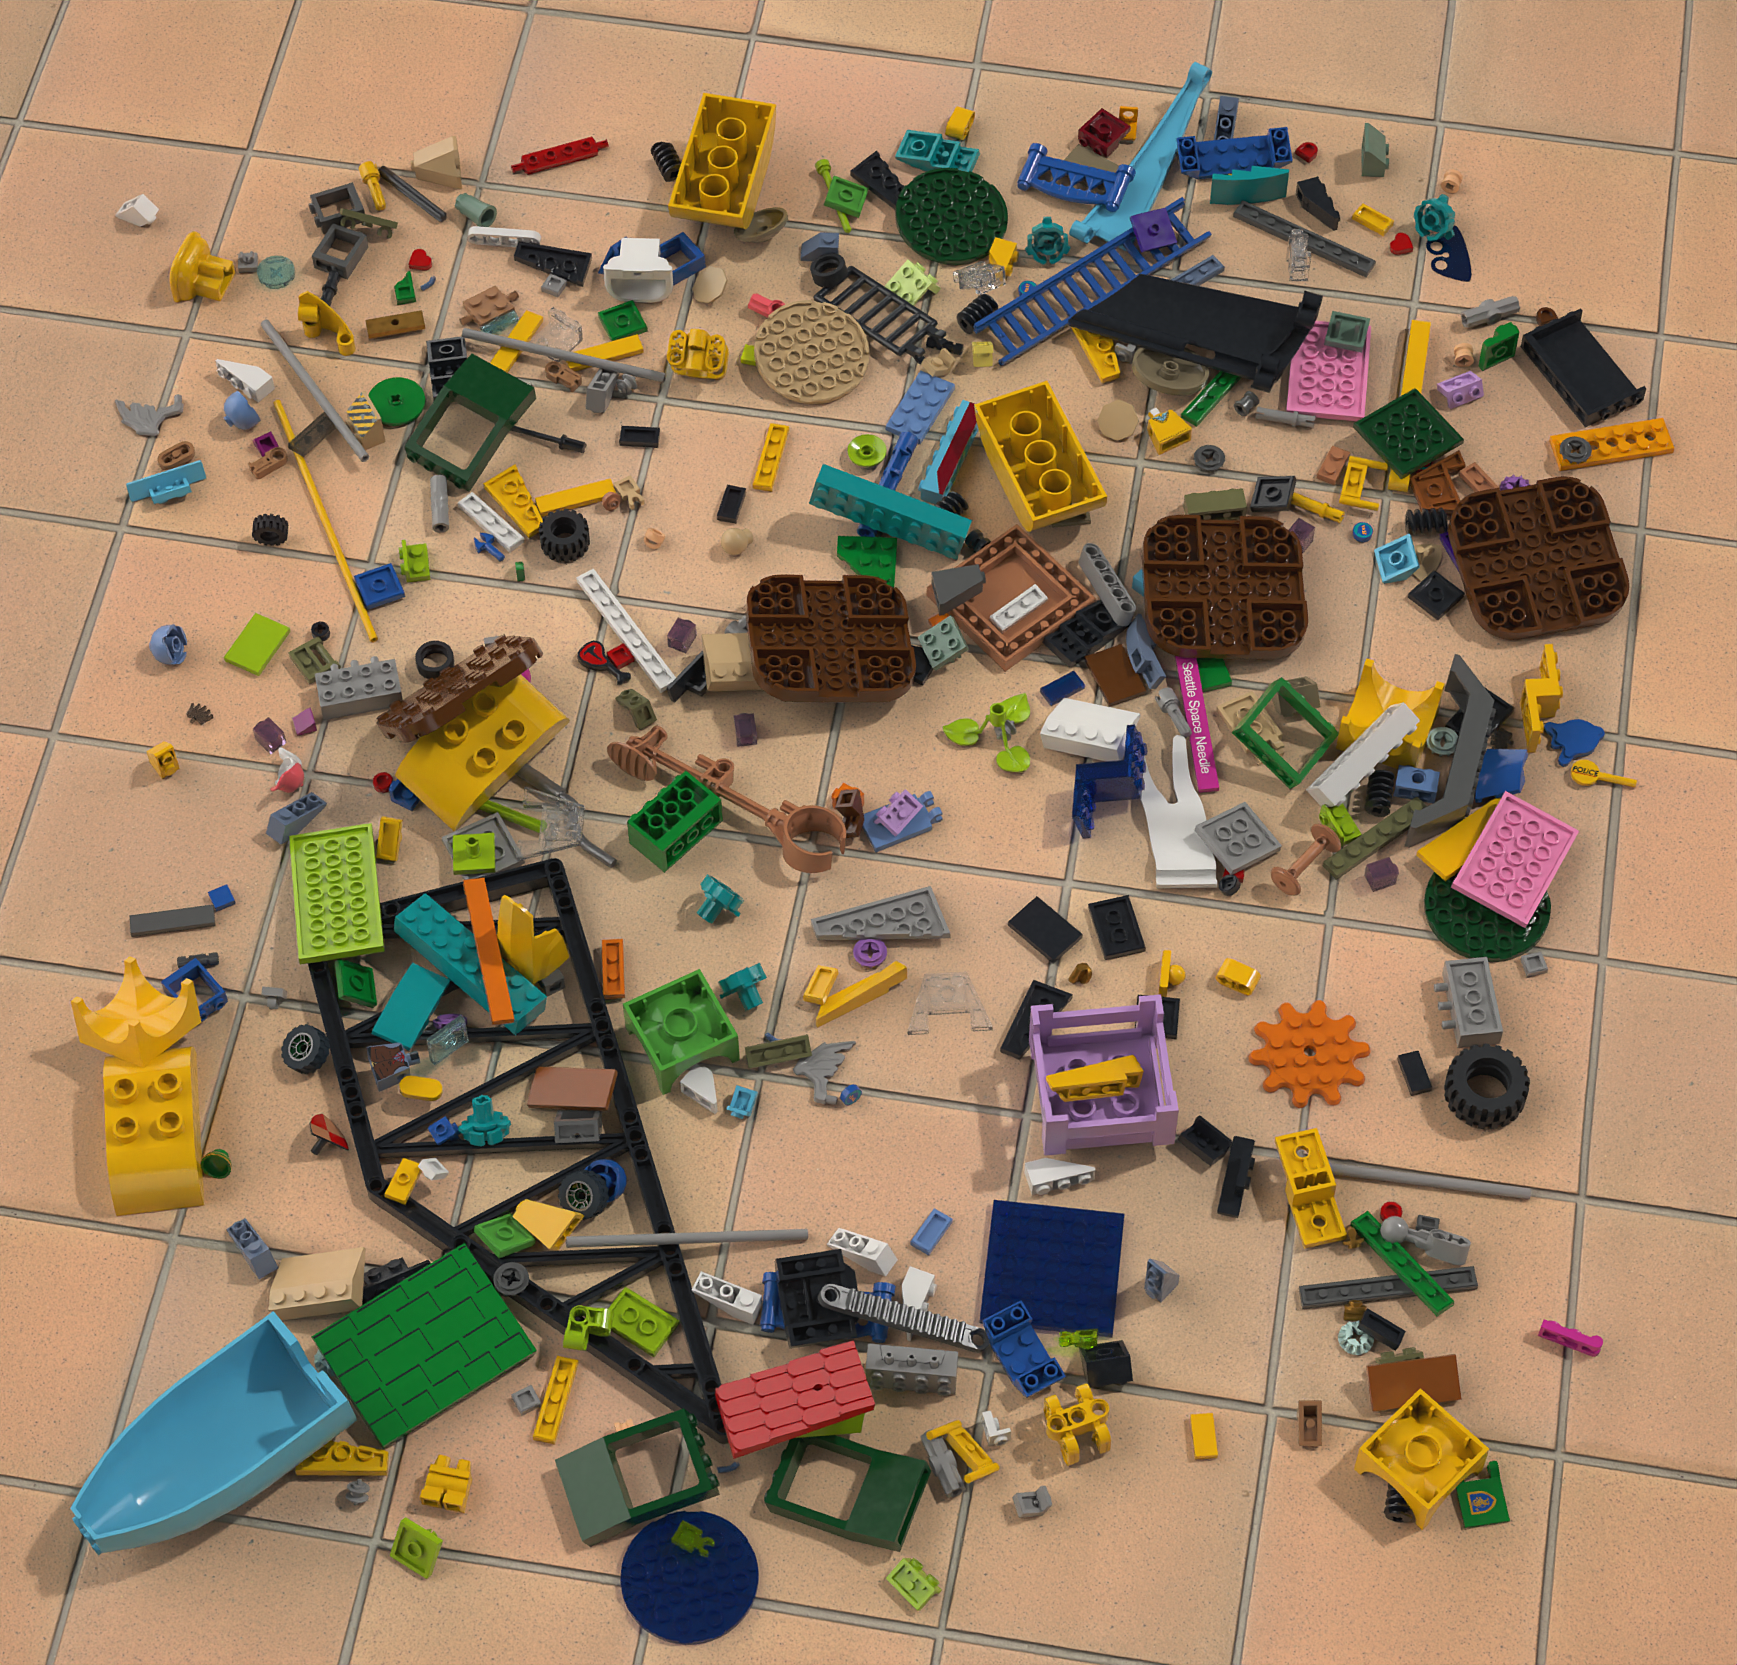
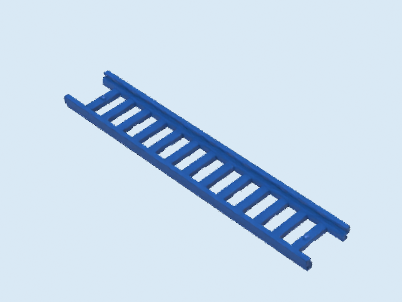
[973,197,1212,366]

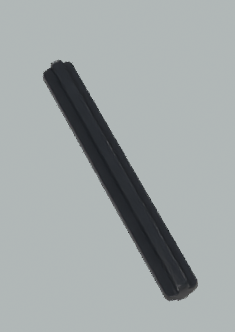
[378,166,447,222]

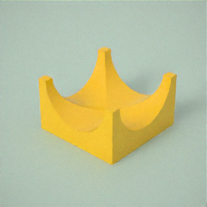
[1336,658,1445,769]
[71,956,201,1068]
[1354,1388,1489,1530]

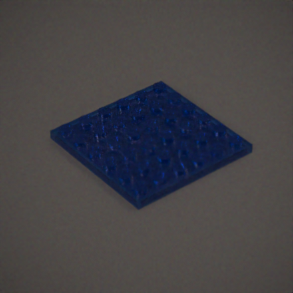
[980,1200,1125,1338]

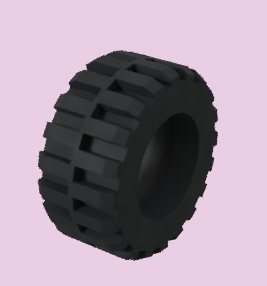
[1444,1044,1530,1129]

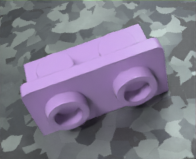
[1437,371,1484,409]
[874,789,923,836]

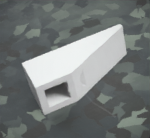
[215,359,275,403]
[1024,1158,1095,1195]
[827,1228,898,1277]
[902,1266,937,1341]
[692,1271,762,1325]

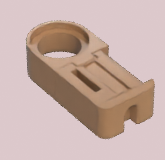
[545,361,582,392]
[248,447,288,479]

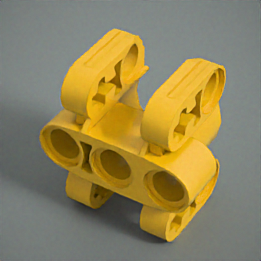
[667,329,729,380]
[1043,1383,1111,1466]

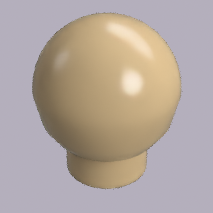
[721,528,753,555]

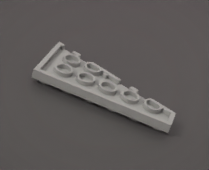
[811,886,951,940]

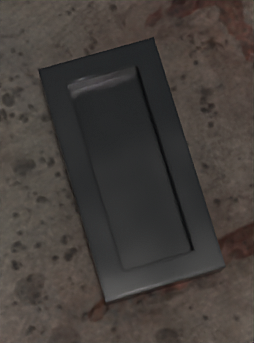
[619,425,660,448]
[717,484,746,524]
[1397,1051,1432,1096]
[1357,1308,1406,1351]

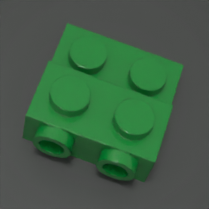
[1478,322,1520,371]

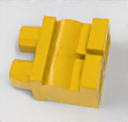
[420,1455,473,1513]

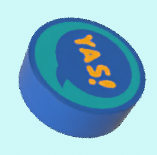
[1018,281,1037,296]
[1352,522,1373,542]
[840,1084,862,1105]

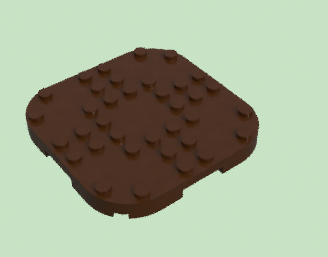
[1448,476,1630,640]
[1141,515,1308,659]
[745,574,916,703]
[376,634,543,743]

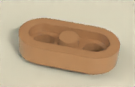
[158,441,195,471]

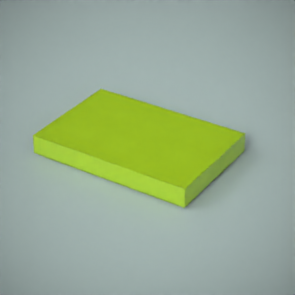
[224,613,291,676]
[608,1287,680,1357]

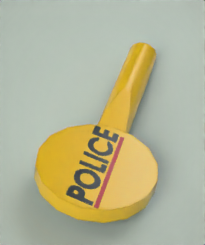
[1571,760,1637,788]

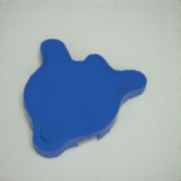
[1544,719,1605,767]

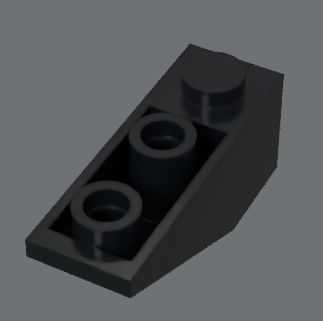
[1296,176,1340,231]

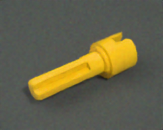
[358,161,386,211]

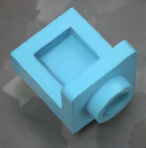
[727,1085,758,1119]

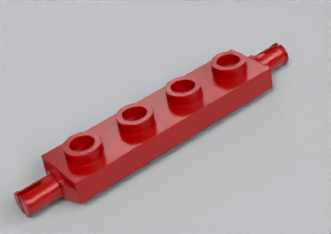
[511,136,609,175]

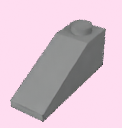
[586,368,619,413]

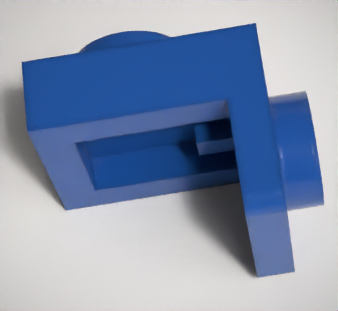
[428,1116,461,1145]

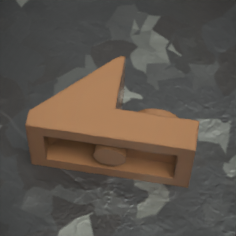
[1297,1400,1322,1446]

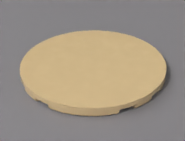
[754,300,869,404]

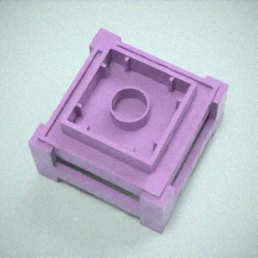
[1029,994,1179,1156]

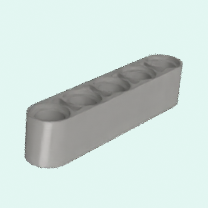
[1078,543,1136,626]

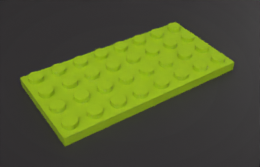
[289,823,385,965]

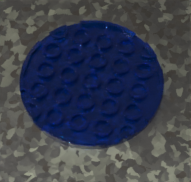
[620,1511,759,1645]

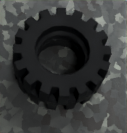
[252,514,289,546]

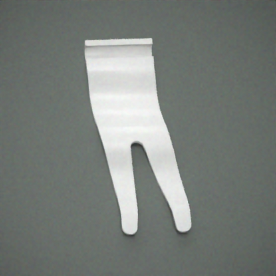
[1128,735,1217,889]

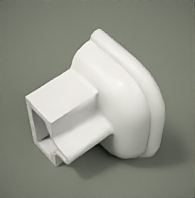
[603,238,673,303]

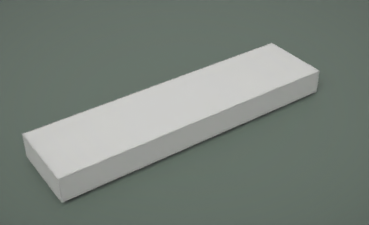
[457,492,525,553]

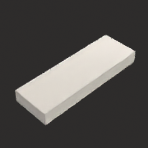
[989,584,1048,633]

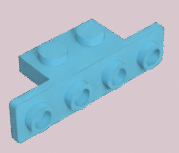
[126,460,206,504]

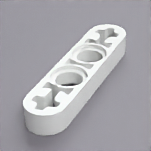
[467,226,541,248]

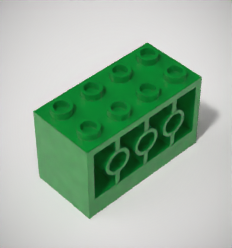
[627,770,723,873]

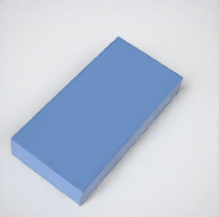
[910,1208,953,1255]

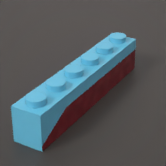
[918,400,979,504]

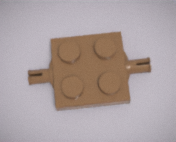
[459,285,519,329]

